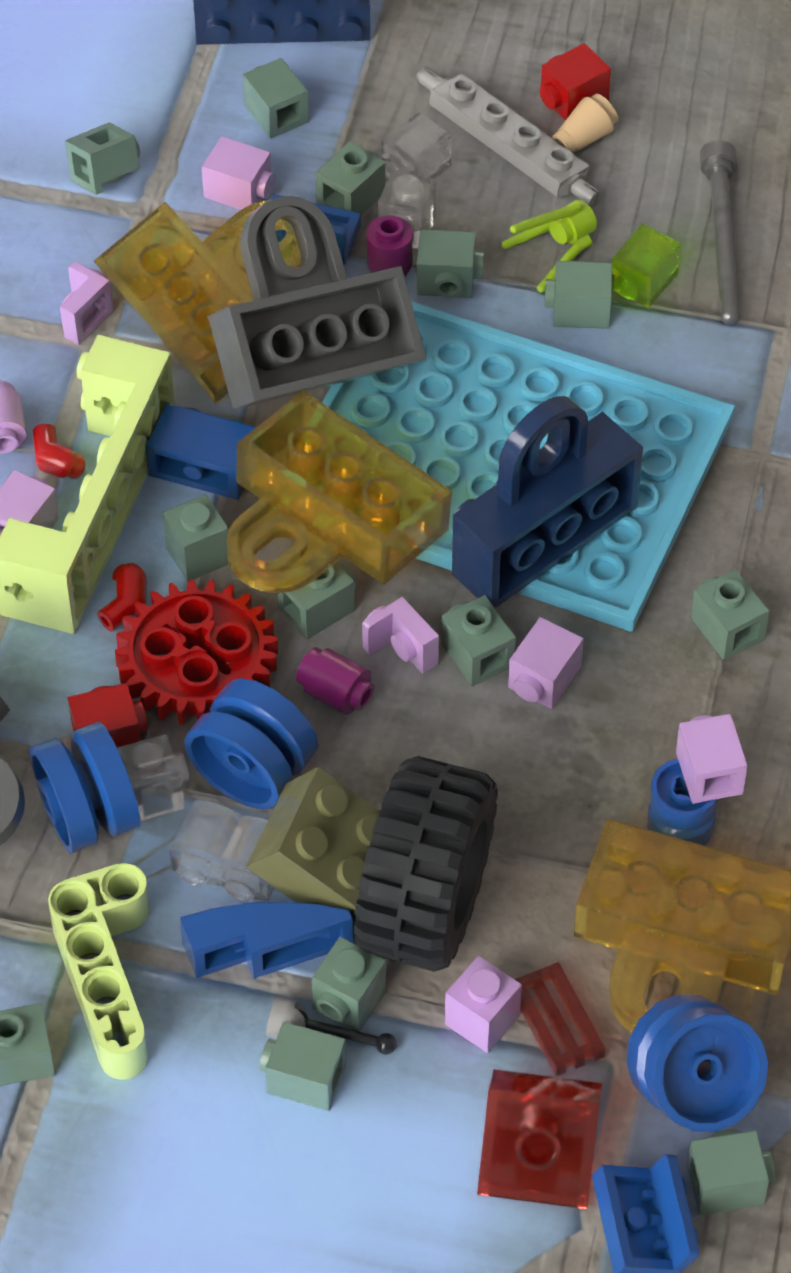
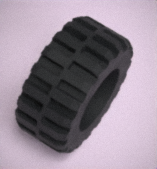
[354,756,498,972]

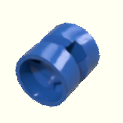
[647,759,718,854]

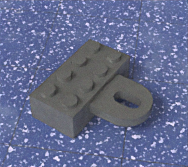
[208,196,426,410]

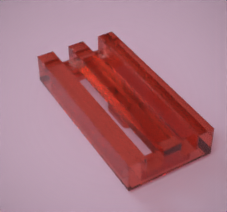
[514,962,606,1077]

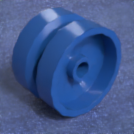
[184,678,319,810]
[29,721,141,854]
[626,995,768,1132]

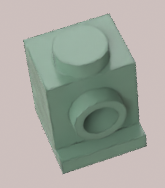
[65,122,140,195]

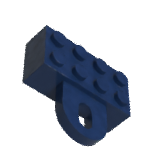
[193,0,370,45]
[452,396,643,608]

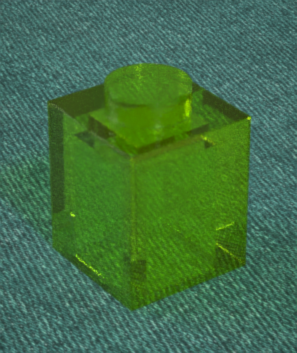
[611,223,682,308]

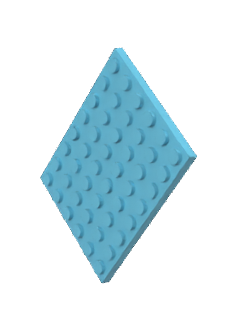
[269,301,735,632]

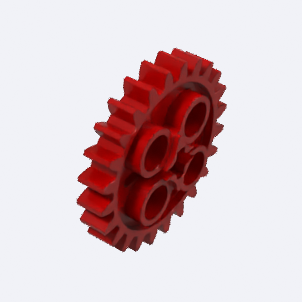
[115,579,278,726]

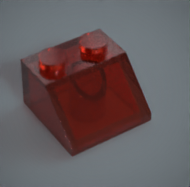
[477,1069,603,1209]

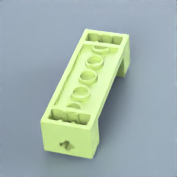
[0,335,175,634]

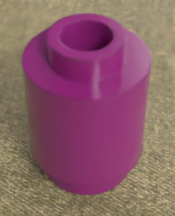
[366,215,413,277]
[296,647,374,715]

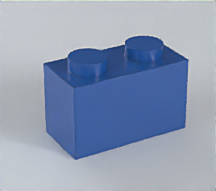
[146,403,259,500]

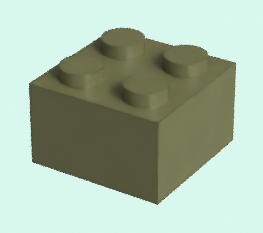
[246,767,380,914]

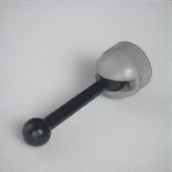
[266,994,397,1055]

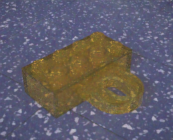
[94,201,301,404]
[227,390,452,593]
[574,818,791,1033]

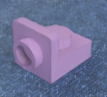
[60,261,114,345]
[362,597,439,674]

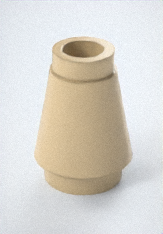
[552,94,618,153]

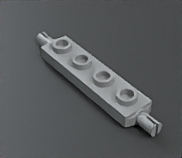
[416,66,603,208]

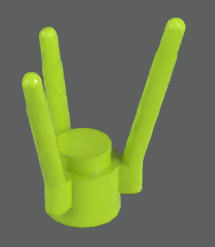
[501,200,597,293]

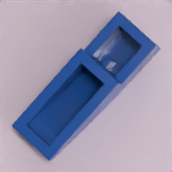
[180,902,353,979]

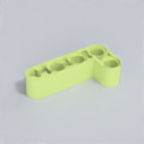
[48,863,150,1080]

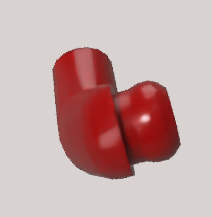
[32,423,86,479]
[97,563,147,632]

